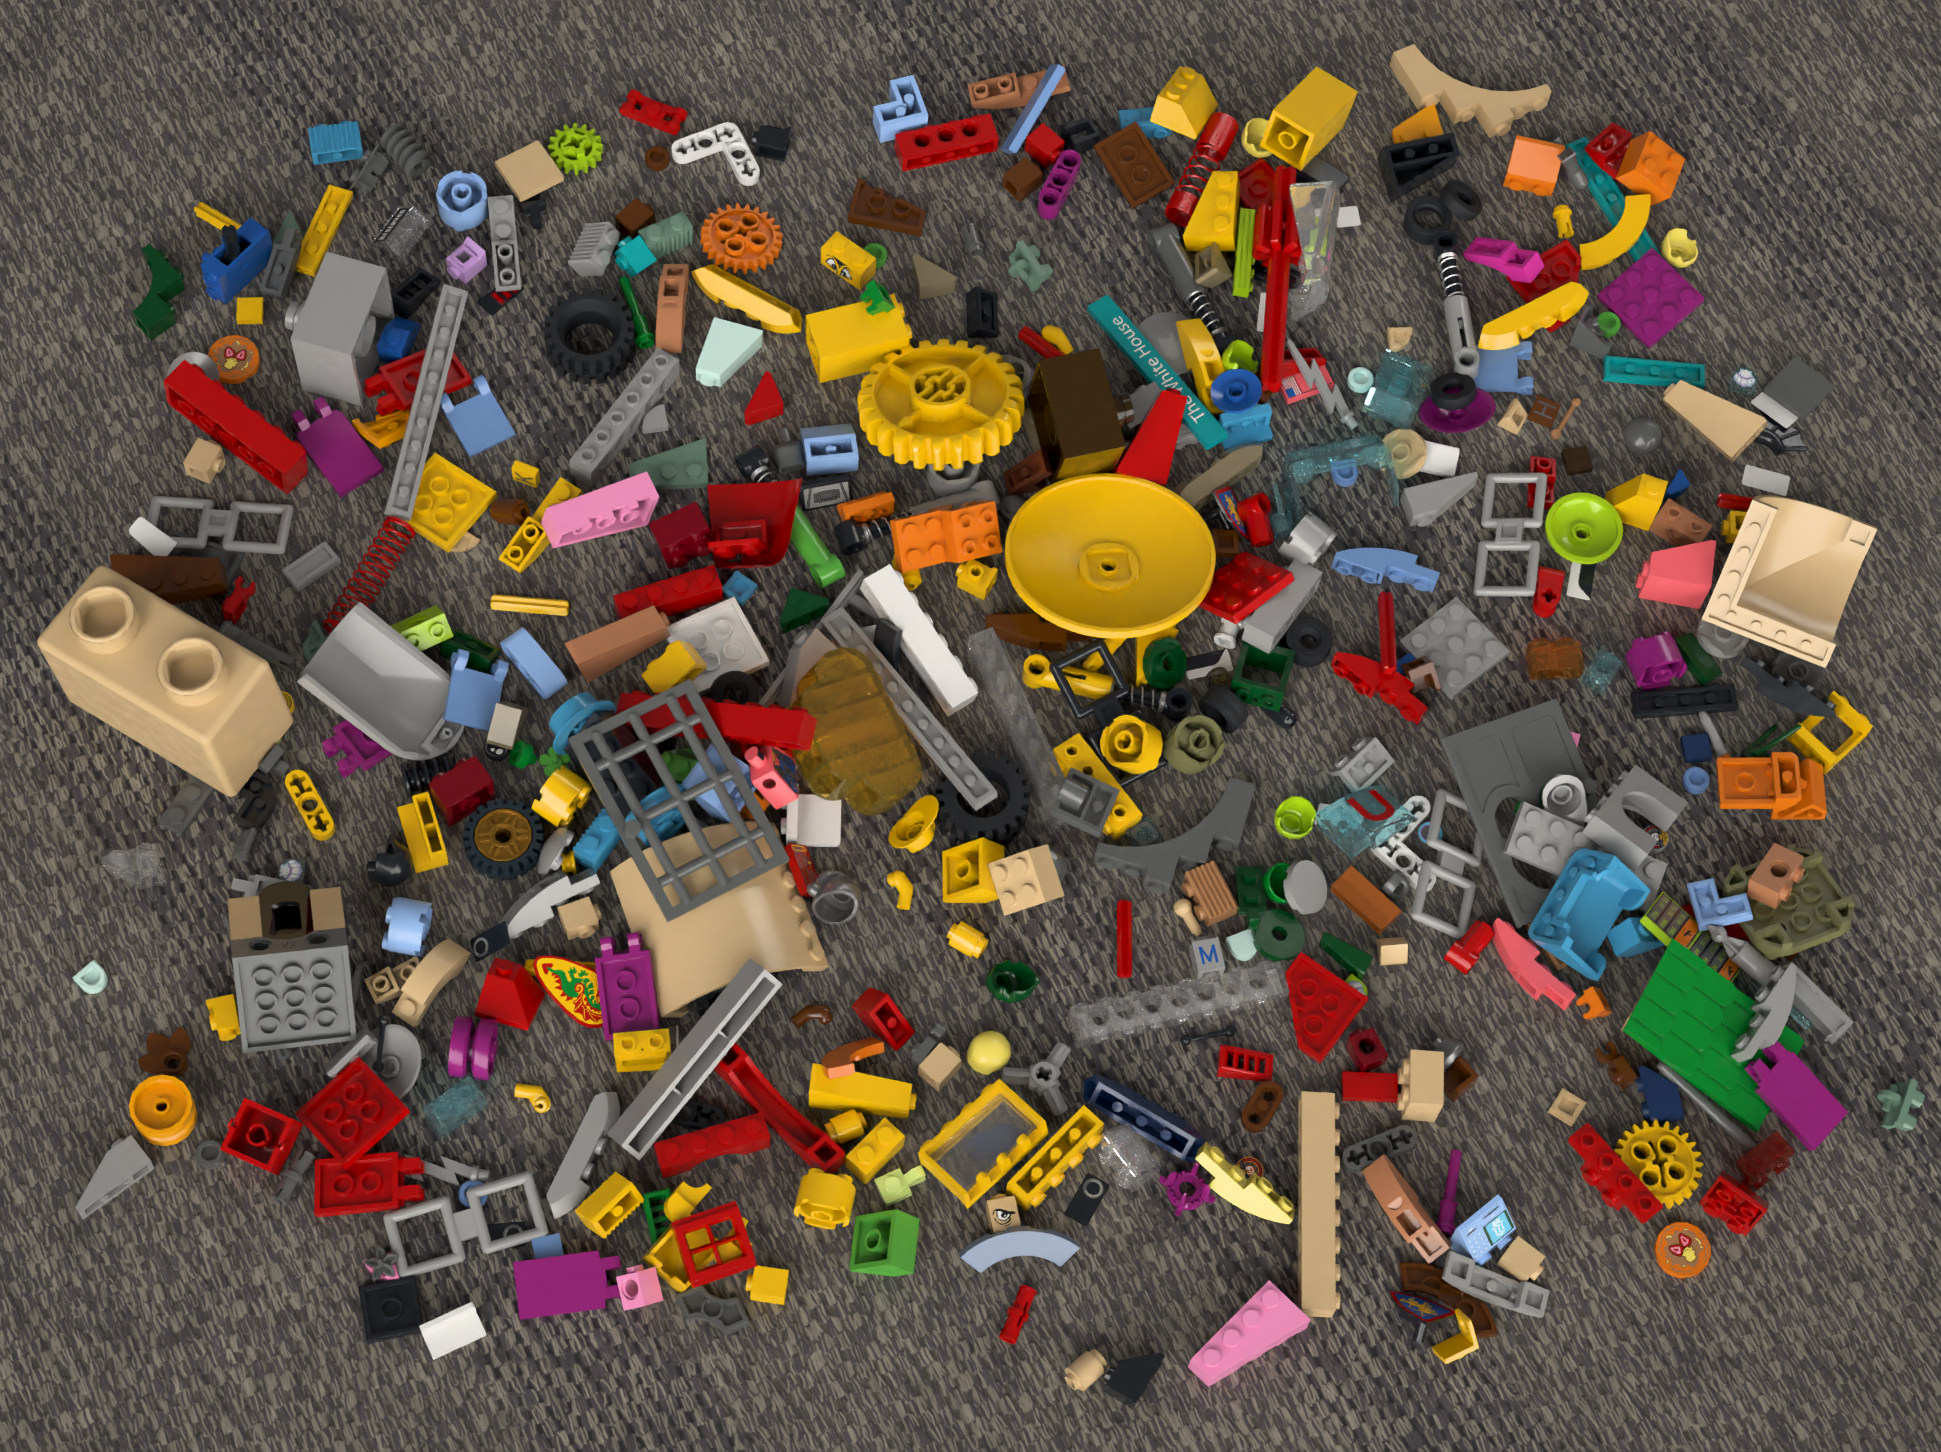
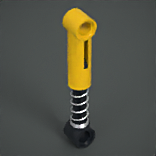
[1022,654,1192,722]

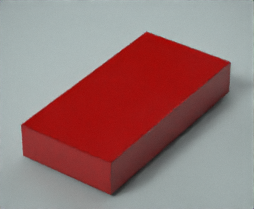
[1341,1071,1398,1103]

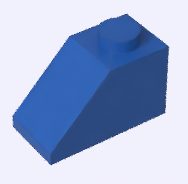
[377,317,421,363]

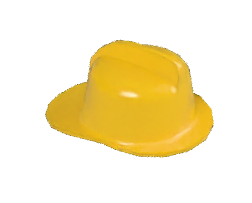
[888,795,939,853]

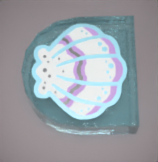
[1728,367,1757,396]

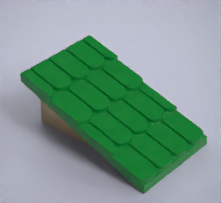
[1621,938,1804,1133]

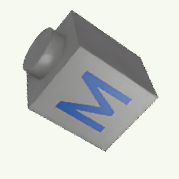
[1189,936,1225,981]

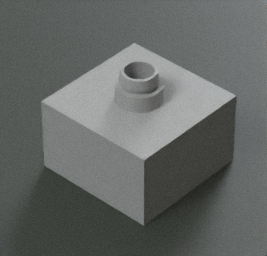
[285,252,395,406]

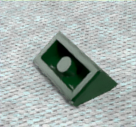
[439,628,501,674]
[1674,632,1723,687]

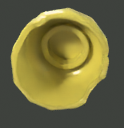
[1241,118,1272,158]
[1660,228,1698,268]
[966,1030,1011,1075]

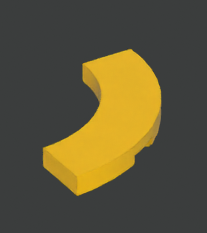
[1579,194,1651,271]

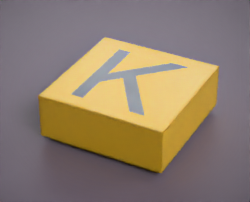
[511,460,540,488]

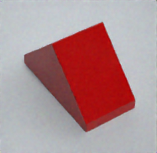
[745,371,783,426]

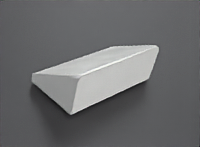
[1420,440,1460,478]

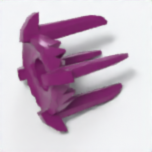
[1158,1161,1216,1217]

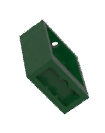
[1230,641,1295,712]

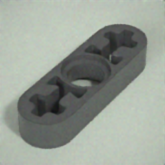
[1341,1125,1417,1173]

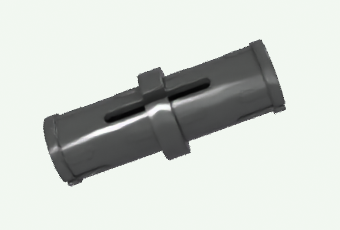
[271,1149,315,1206]

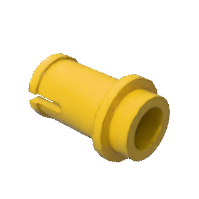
[1552,205,1574,238]

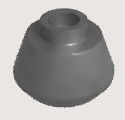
[1429,1037,1465,1072]

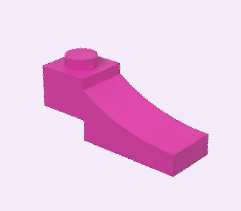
[1463,237,1544,283]

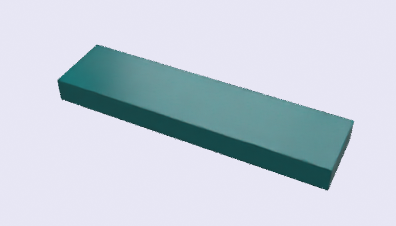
[1603,355,1705,390]

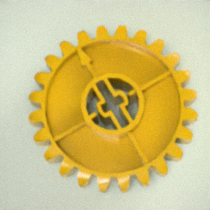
[857,339,1025,471]

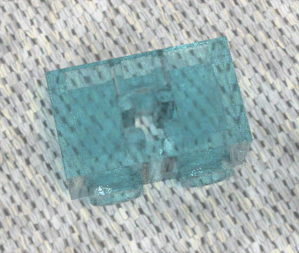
[422,1076,487,1140]

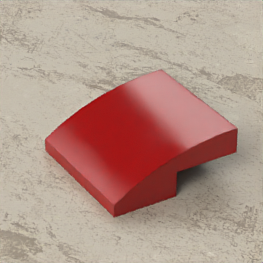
[1585,122,1633,184]

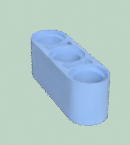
[500,627,568,700]

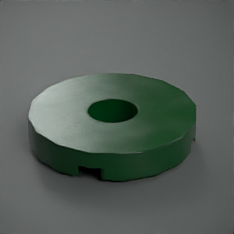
[1143,637,1187,690]
[1251,909,1305,962]

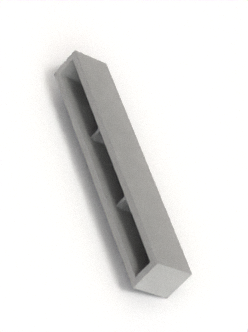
[607,958,782,1160]

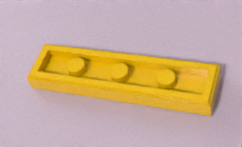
[295,184,353,277]

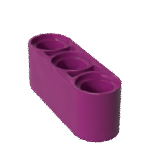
[1037,150,1081,219]

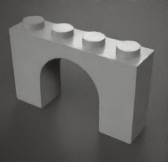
[1582,765,1688,871]

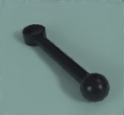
[372,1015,389,1072]
[1180,1025,1236,1046]

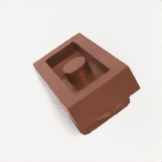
[1003,449,1053,496]

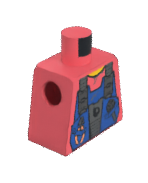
[745,746,799,810]

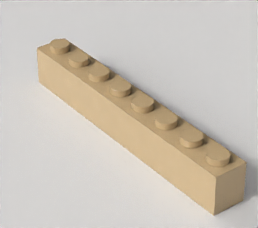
[1298,1091,1340,1317]

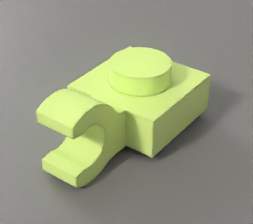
[874,1165,926,1207]

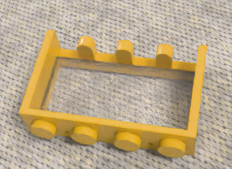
[918,1079,1049,1209]

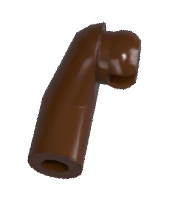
[790,1004,833,1029]

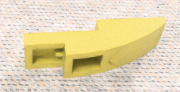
[1195,1142,1295,1224]

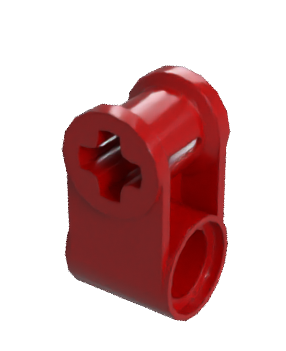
[1532,566,1565,618]

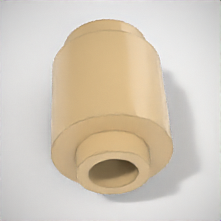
[1065,1349,1108,1391]

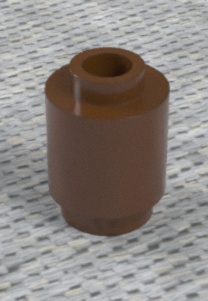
[490,498,530,525]

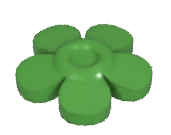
[539,747,570,777]

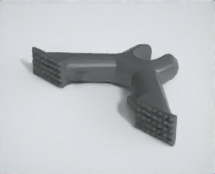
[1541,132,1588,189]

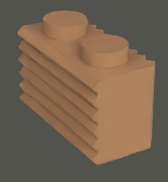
[1182,861,1238,927]

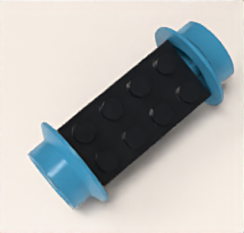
[549,692,685,847]

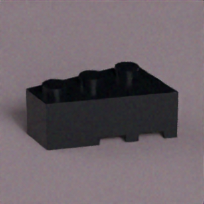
[1377,132,1460,203]

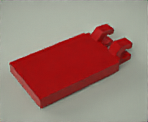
[363,349,472,417]
[314,1152,425,1217]

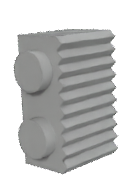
[568,221,621,277]

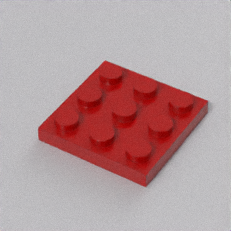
[1198,551,1295,624]
[295,1056,410,1170]

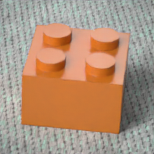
[1616,131,1685,206]

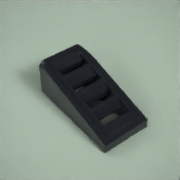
[391,268,440,319]

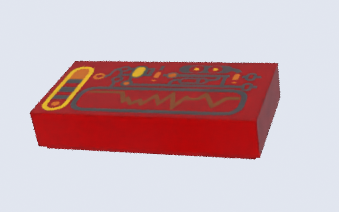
[783,843,818,897]

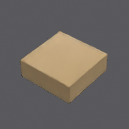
[1548,1088,1587,1127]

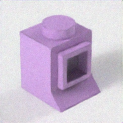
[446,236,487,284]

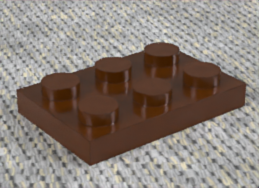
[1093,121,1175,210]

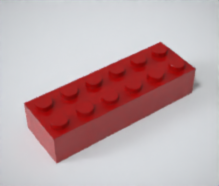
[164,359,308,495]

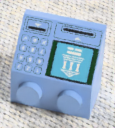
[1449,1194,1516,1267]

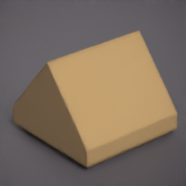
[1497,398,1528,435]
[1376,937,1408,966]

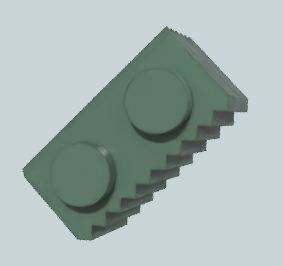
[638,211,694,259]

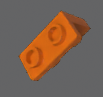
[837,491,895,524]

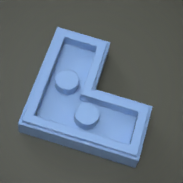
[1687,878,1753,932]

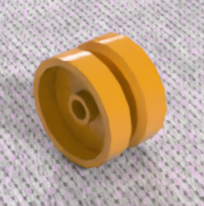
[129,1075,198,1146]

